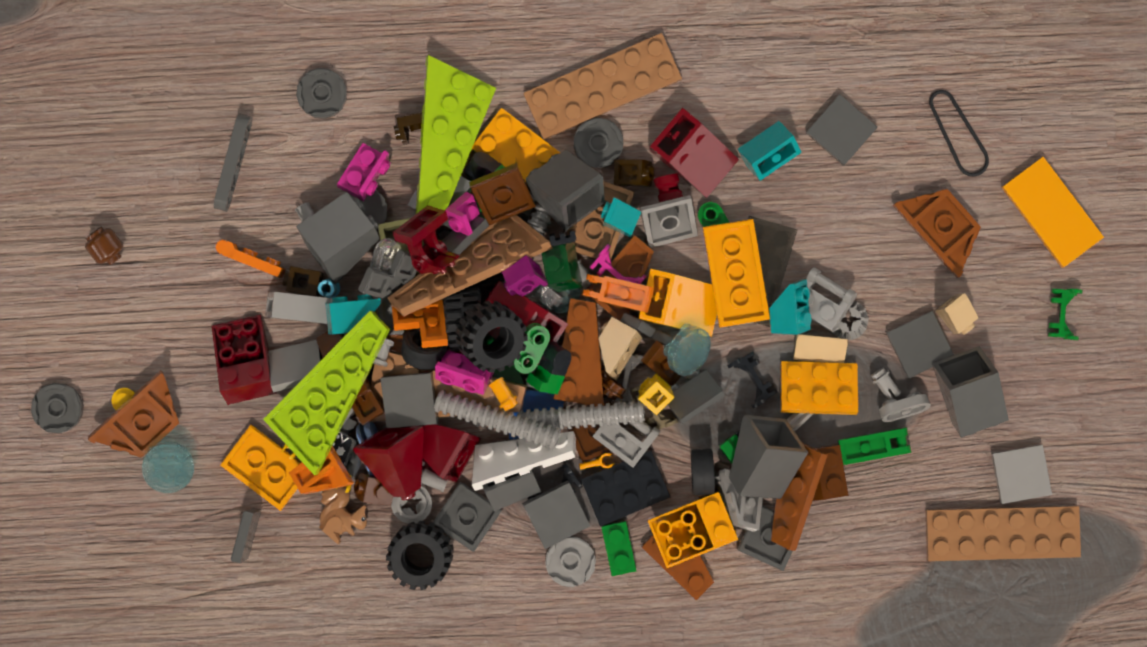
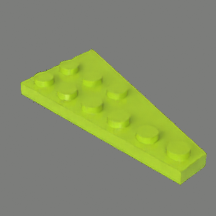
[263,311,390,475]

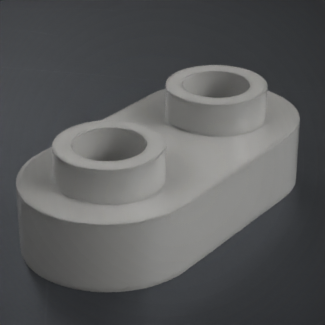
[879,392,931,422]

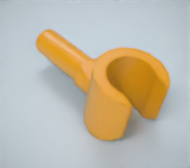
[579,452,615,470]

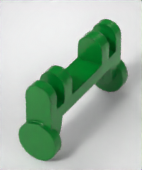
[1048,289,1083,340]

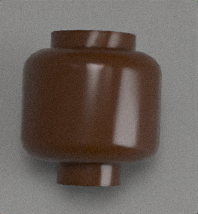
[85,226,124,265]

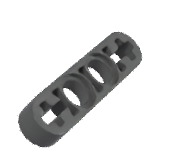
[214,114,252,212]

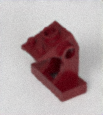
[393,205,460,275]

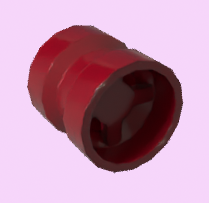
[653,173,683,203]

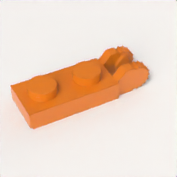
[215,239,286,278]
[582,274,654,313]

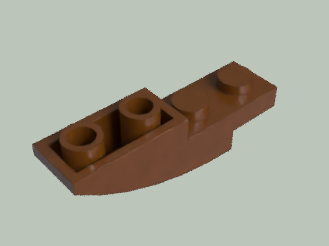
[316,331,385,425]

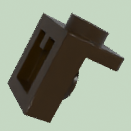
[394,112,422,145]
[614,159,655,187]

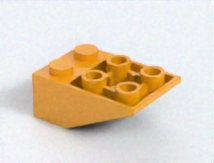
[638,269,717,337]
[647,491,738,568]

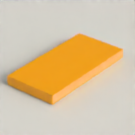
[1001,157,1104,268]
[702,219,770,328]

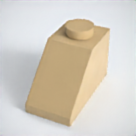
[935,293,978,335]
[598,317,642,381]

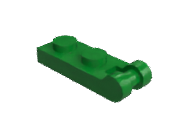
[837,427,912,465]

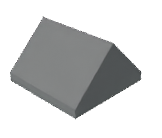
[639,195,698,248]

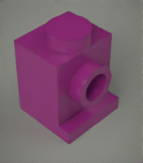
[502,255,548,297]

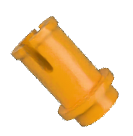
[488,377,519,412]

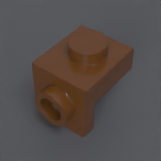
[354,472,393,506]

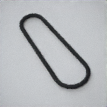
[929,90,989,177]

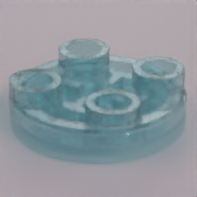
[664,324,711,376]
[142,442,194,493]

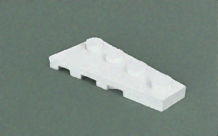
[472,431,576,491]

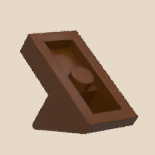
[641,340,688,386]

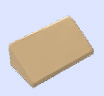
[793,334,848,363]

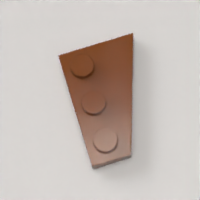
[589,235,654,324]
[641,535,714,601]

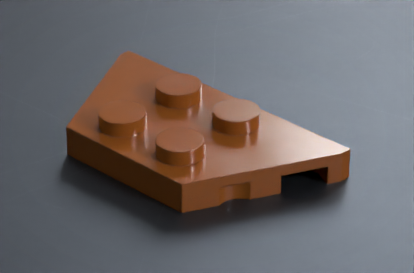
[892,189,981,278]
[88,370,179,458]

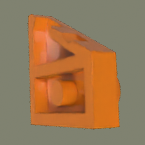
[289,446,354,494]

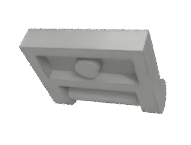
[806,267,857,332]
[592,400,661,467]

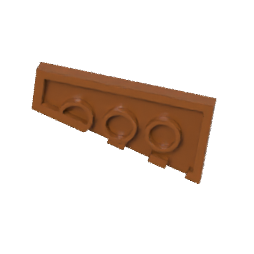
[554,298,604,406]
[771,443,828,551]

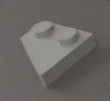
[719,469,763,532]

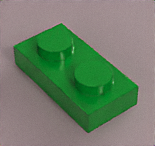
[601,521,636,577]

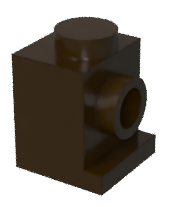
[283,266,324,297]

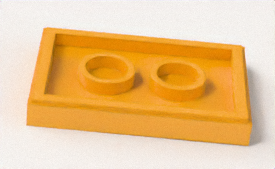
[220,424,301,511]

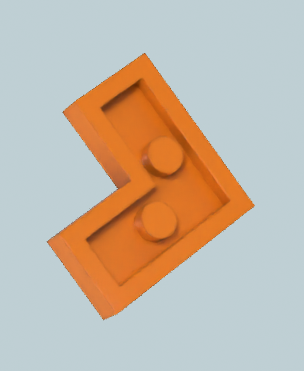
[392,300,448,348]

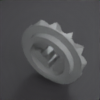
[832,301,869,340]
[391,486,432,524]

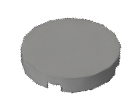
[545,536,596,587]

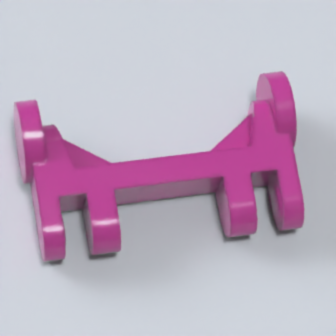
[590,244,647,284]

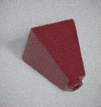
[419,424,482,482]
[353,426,424,501]

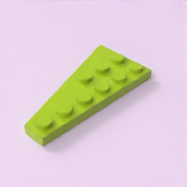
[416,55,496,214]

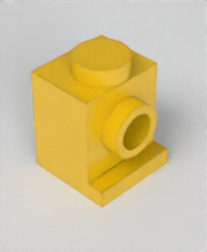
[638,374,675,415]

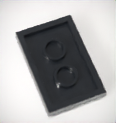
[581,450,671,526]

